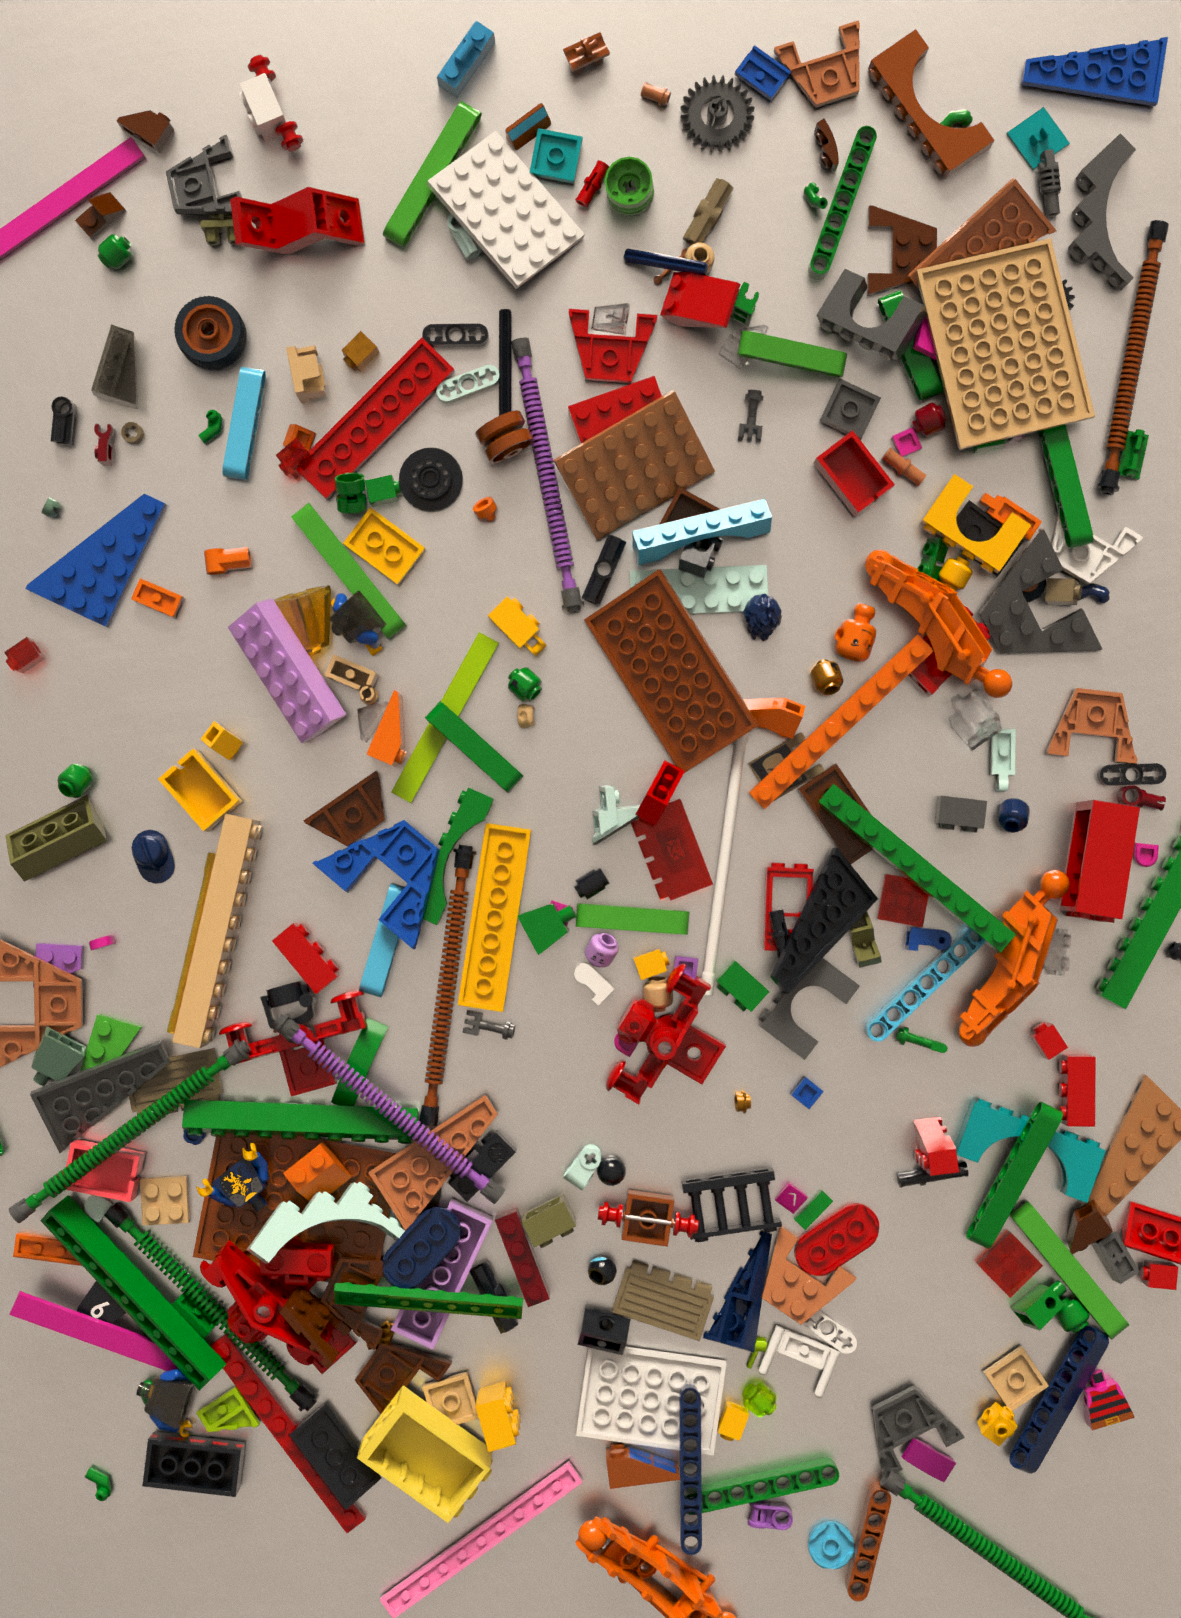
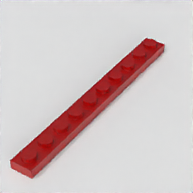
[210,1333,366,1533]

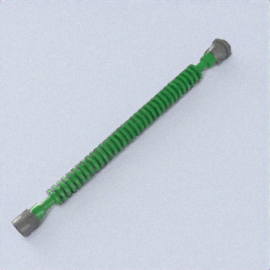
[9,1039,252,1223]
[880,1469,1094,1618]

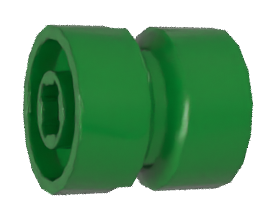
[334,473,367,513]

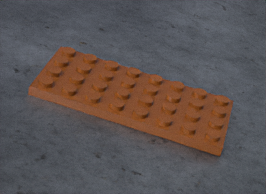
[584,569,759,773]

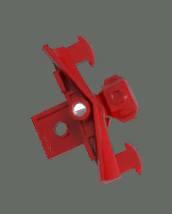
[200,1235,332,1366]

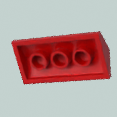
[1122,1202,1181,1265]

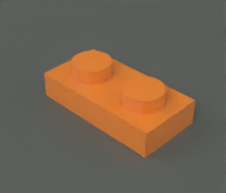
[131,578,184,618]

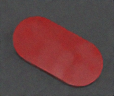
[794,1203,879,1276]

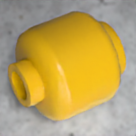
[938,556,973,592]

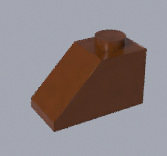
[117,110,174,153]

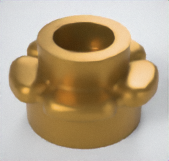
[734,1091,751,1114]

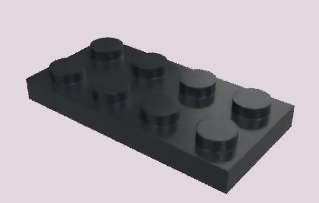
[288,1404,382,1510]

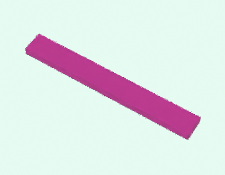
[0,137,146,260]
[9,1291,178,1371]

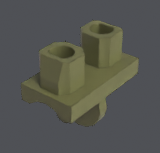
[201,214,236,245]

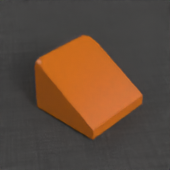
[283,424,316,454]

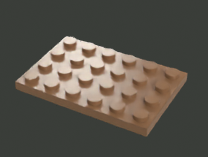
[553,390,715,540]

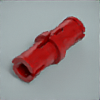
[575,160,609,208]

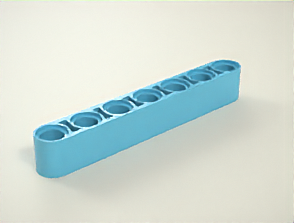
[864,927,985,1042]

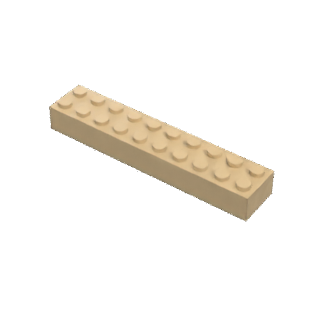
[173,814,262,1048]

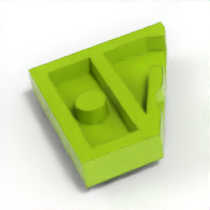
[196,1386,260,1432]

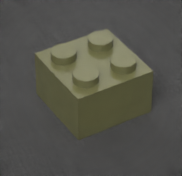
[521,1194,576,1248]

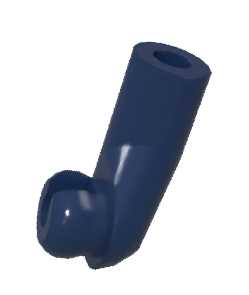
[1078,583,1110,603]

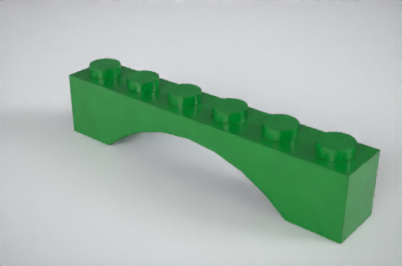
[423,788,494,925]

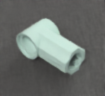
[447,214,483,260]

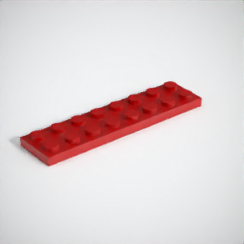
[294,337,455,500]

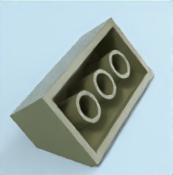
[5,795,107,882]

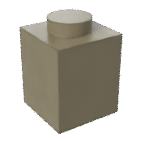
[1045,578,1082,605]

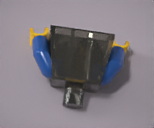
[330,590,387,656]
[136,1368,195,1437]

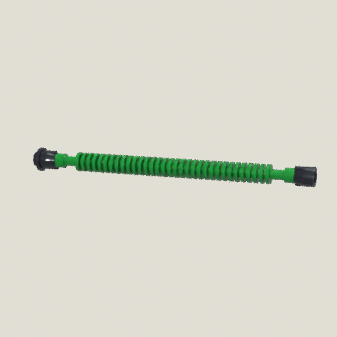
[104,1202,317,1412]

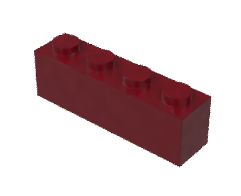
[495,1207,550,1307]

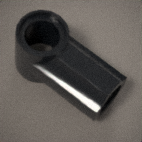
[51,396,77,444]

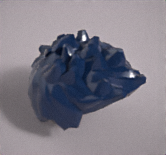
[743,593,782,641]

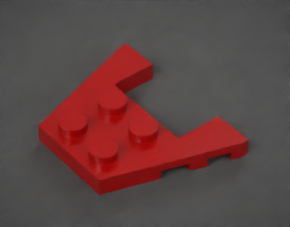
[569,309,658,383]

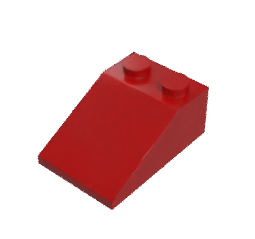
[660,272,741,328]

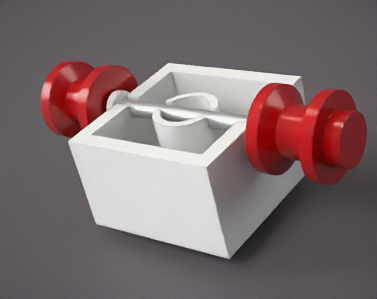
[239,55,303,152]

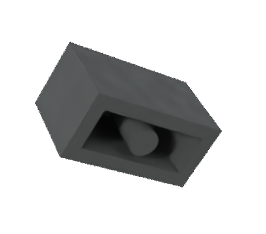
[934,796,987,833]

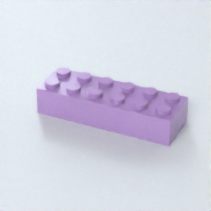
[228,598,346,743]
[391,1198,494,1350]

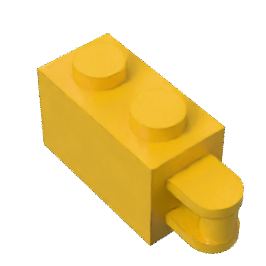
[488,596,547,657]

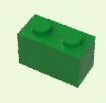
[716,960,770,1012]

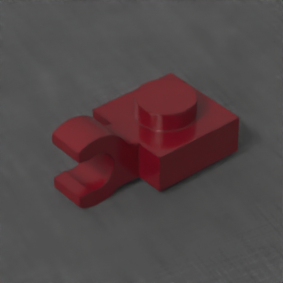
[94,424,114,466]

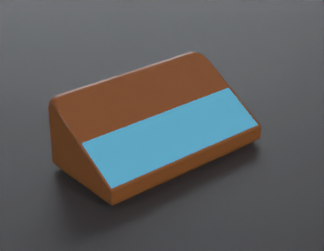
[505,103,551,150]

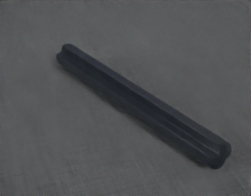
[499,309,511,416]

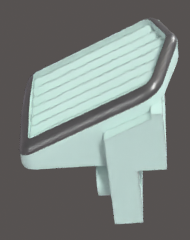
[592,785,640,845]

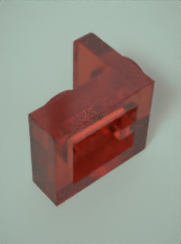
[276,438,311,479]

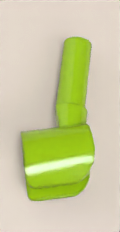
[746,1337,767,1369]

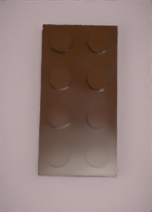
[798,763,873,864]

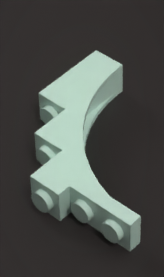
[247,1182,405,1264]

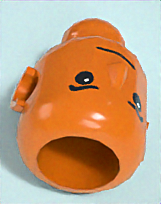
[835,603,876,662]

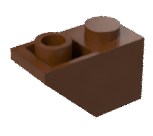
[1067,1200,1113,1254]

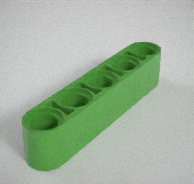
[738,331,847,377]
[576,903,690,935]

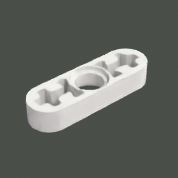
[803,1310,857,1354]

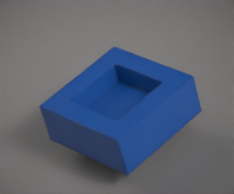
[791,1076,824,1109]

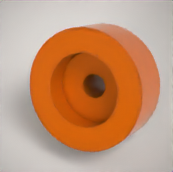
[473,497,497,521]

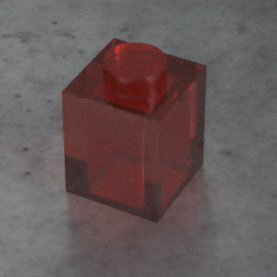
[4,637,45,673]

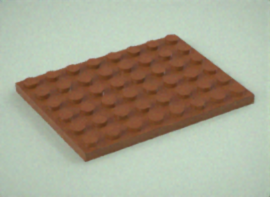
[193,1134,398,1283]

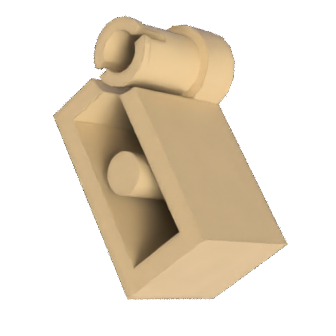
[324,654,379,705]

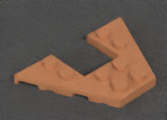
[0,939,83,1067]

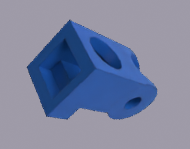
[905,926,952,951]

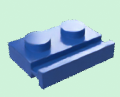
[734,45,791,101]

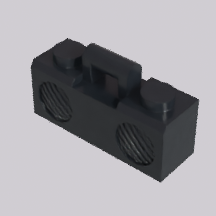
[447,1130,517,1202]

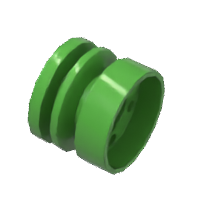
[604,156,654,216]

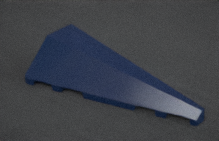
[703,1231,772,1352]

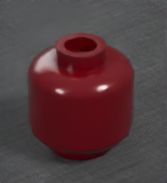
[912,403,948,437]

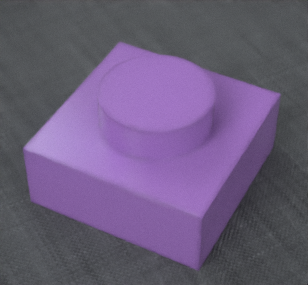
[674,956,698,979]

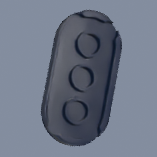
[383,1207,461,1289]

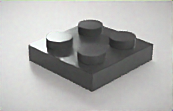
[820,378,881,440]

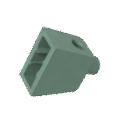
[31,1026,86,1086]

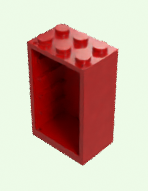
[1059,800,1140,923]

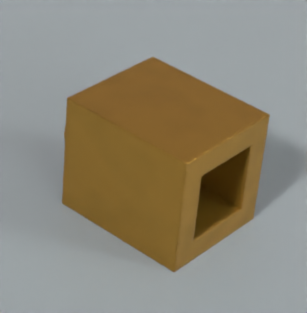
[341,331,379,371]

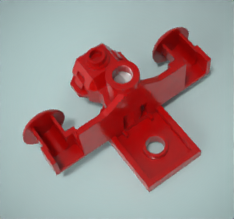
[606,964,726,1105]

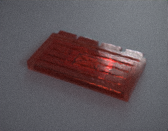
[631,799,713,901]

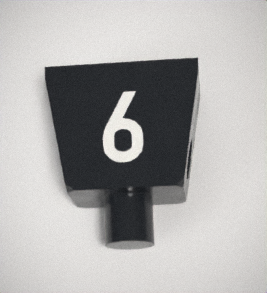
[77,1281,126,1324]

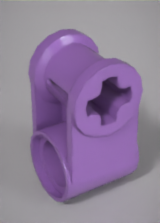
[747,1500,793,1530]

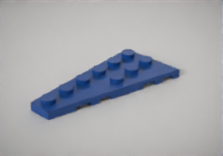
[1021,37,1168,106]

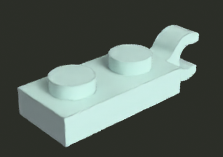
[990,729,1016,792]

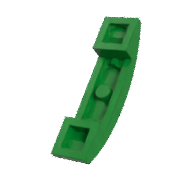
[331,1018,389,1106]

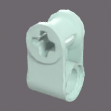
[563,1144,601,1191]

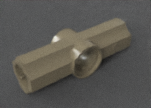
[683,178,734,246]

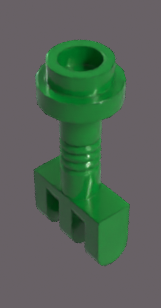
[895,1026,948,1053]

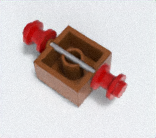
[597,1189,699,1247]

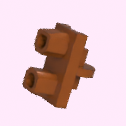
[563,32,610,72]

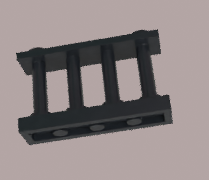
[681,1168,782,1242]

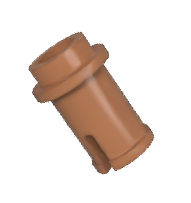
[640,82,671,106]

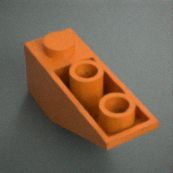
[743,698,806,739]

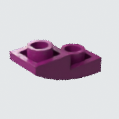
[901,1438,956,1482]

